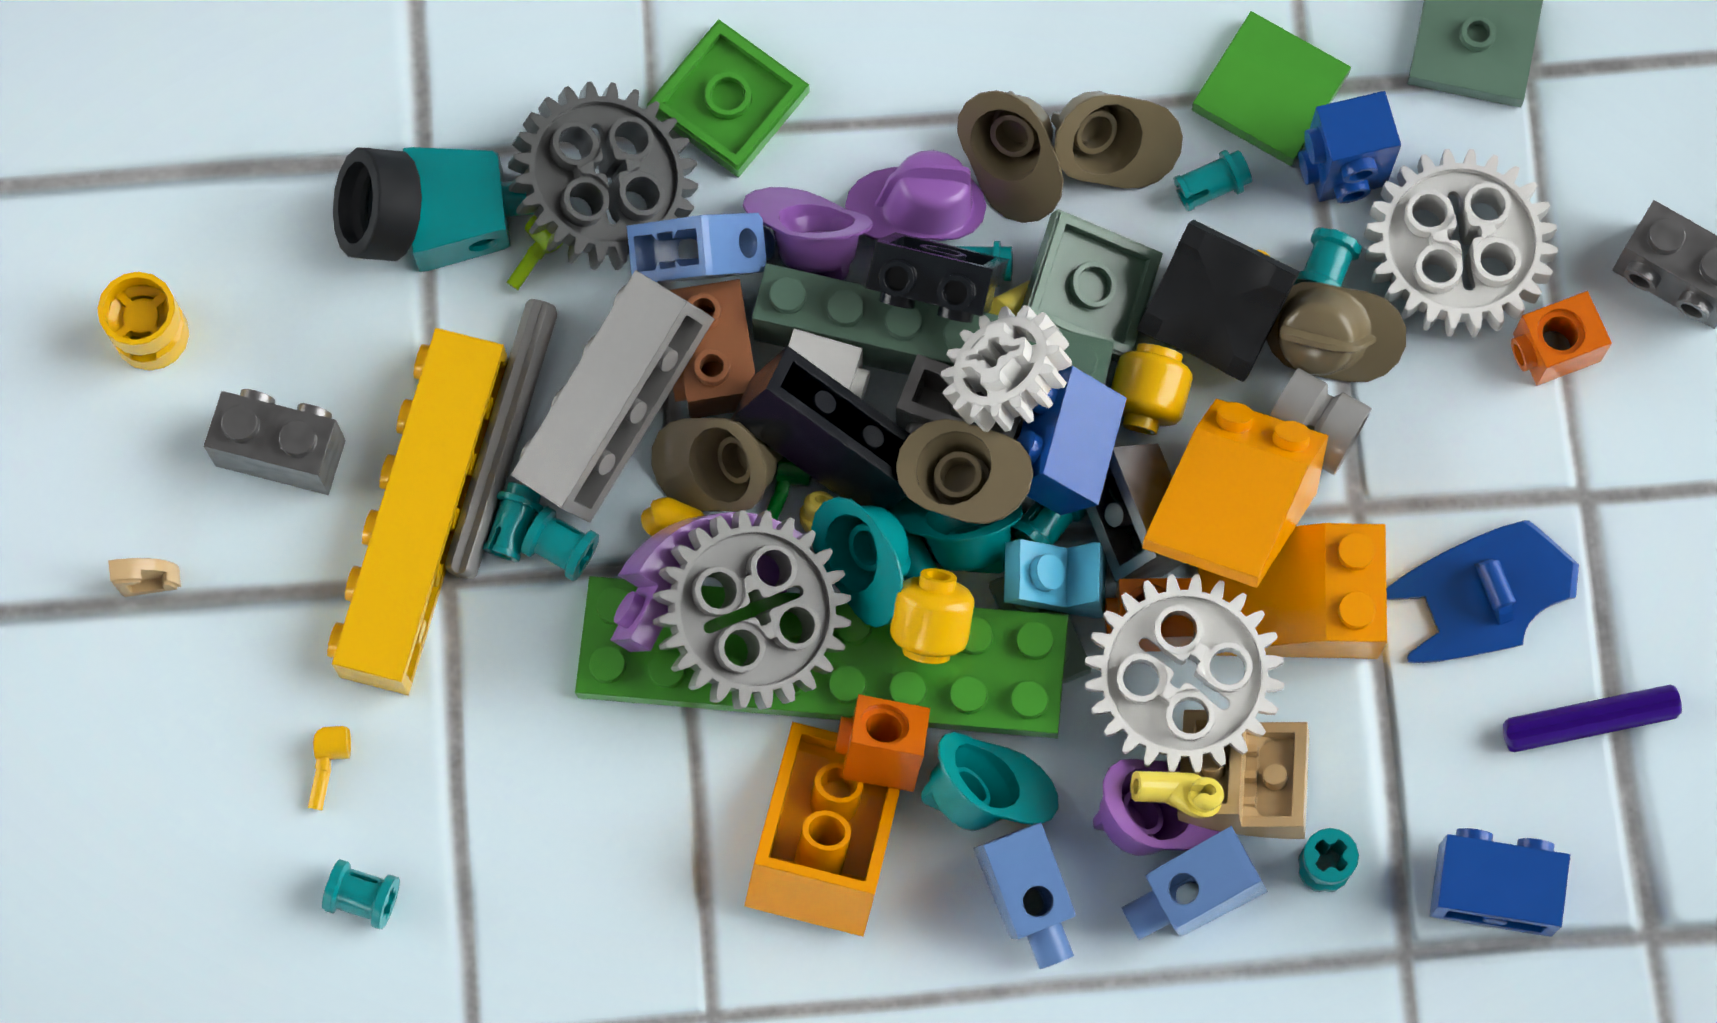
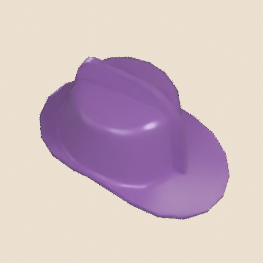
[845,150,986,241]
[743,187,873,280]
[1093,759,1221,856]

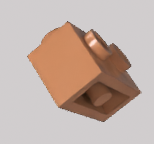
[670,279,755,418]

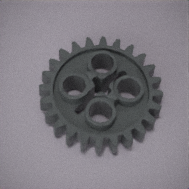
[508,81,698,270]

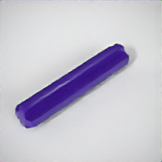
[1503,684,1682,752]

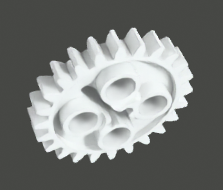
[1364,149,1558,337]
[1085,574,1284,774]

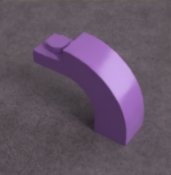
[610,512,802,652]

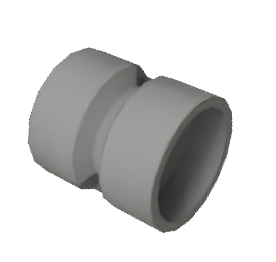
[1270,368,1372,475]

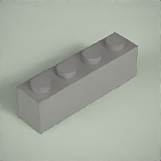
[511,270,715,523]

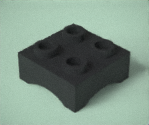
[1137,219,1300,382]

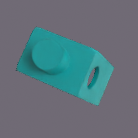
[403,147,534,272]

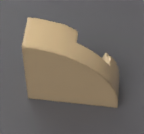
[108,558,181,597]

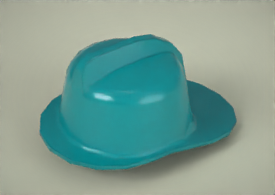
[888,496,1023,574]
[811,497,911,628]
[921,732,1059,831]

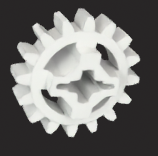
[941,305,1072,432]

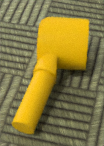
[307,726,351,810]

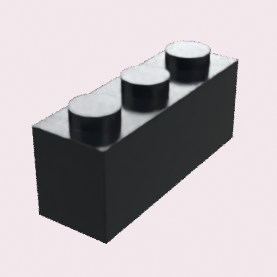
[731,346,910,510]

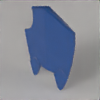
[1386,520,1579,663]

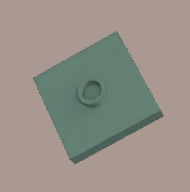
[1407,0,1543,108]
[1021,209,1163,362]

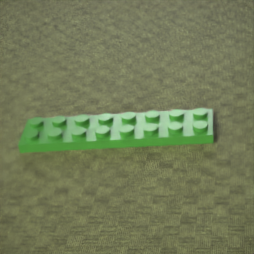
[575,576,1069,739]

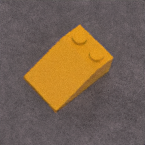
[1142,398,1329,588]
[1198,523,1387,659]
[744,721,900,937]

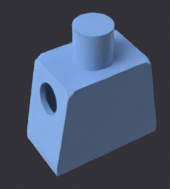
[627,213,775,283]
[973,823,1076,969]
[1121,826,1268,940]

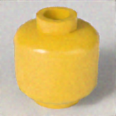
[1111,343,1193,435]
[890,568,975,664]

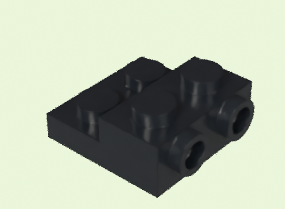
[865,232,1009,323]

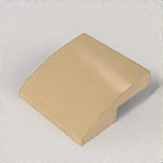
[1177,710,1309,839]

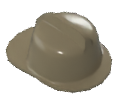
[957,90,1064,223]
[1051,91,1183,188]
[1266,282,1406,382]
[651,417,784,512]
[896,419,1033,524]

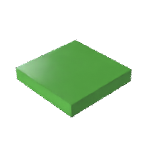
[1191,11,1351,167]
[647,19,810,178]

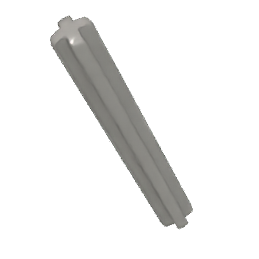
[445,299,557,579]

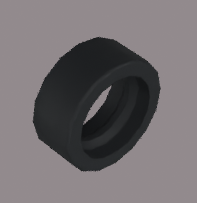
[333,147,422,261]

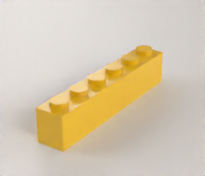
[327,328,508,696]

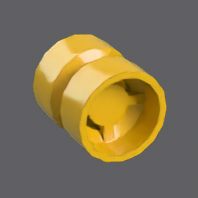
[97,272,189,371]

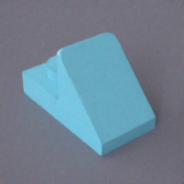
[1004,539,1106,619]

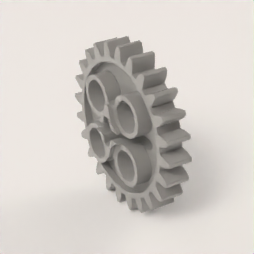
[653,510,851,710]

